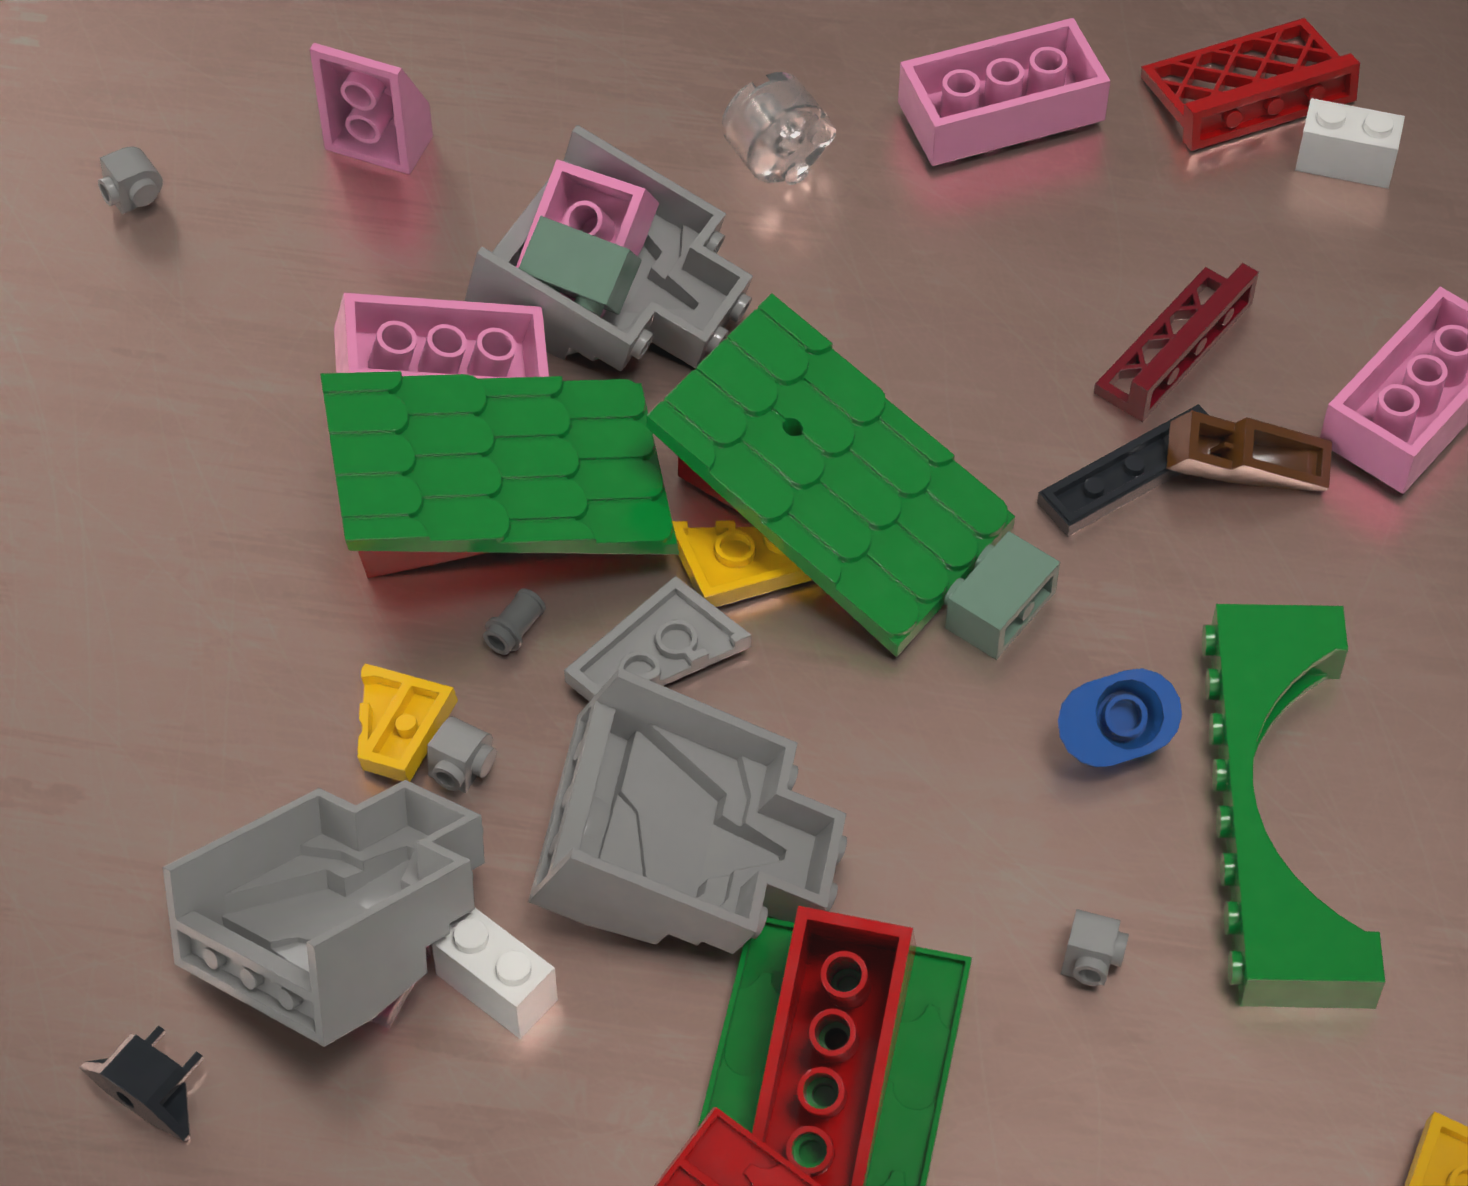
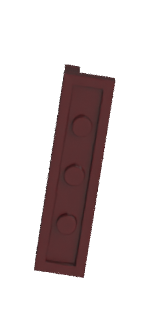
[1094,262,1259,422]

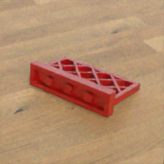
[1141,18,1360,151]

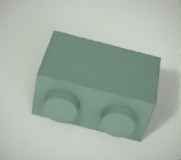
[519,216,642,317]
[944,531,1060,660]

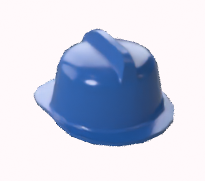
[1057,668,1182,767]

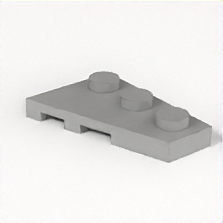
[564,576,751,702]

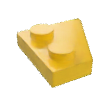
[357,663,458,782]

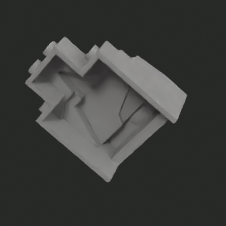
[465,125,753,371]
[528,668,847,954]
[163,780,485,1047]

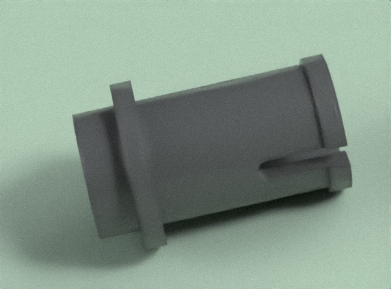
[483,588,546,655]

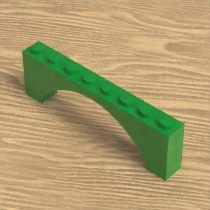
[1202,604,1385,1009]

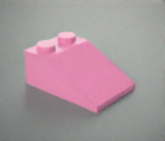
[310,43,433,175]
[516,159,659,318]

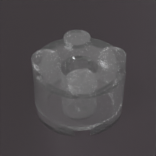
[722,72,836,185]

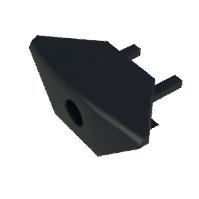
[79,1025,204,1141]

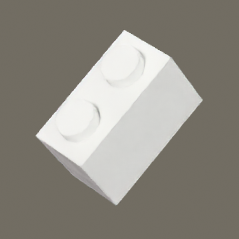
[1295,98,1405,189]
[432,908,558,1039]

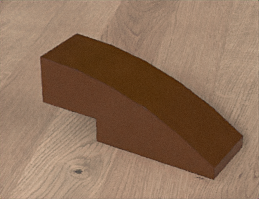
[1167,411,1332,491]

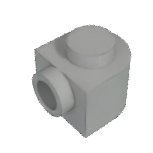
[98,147,163,214]
[427,716,497,793]
[1061,909,1129,986]

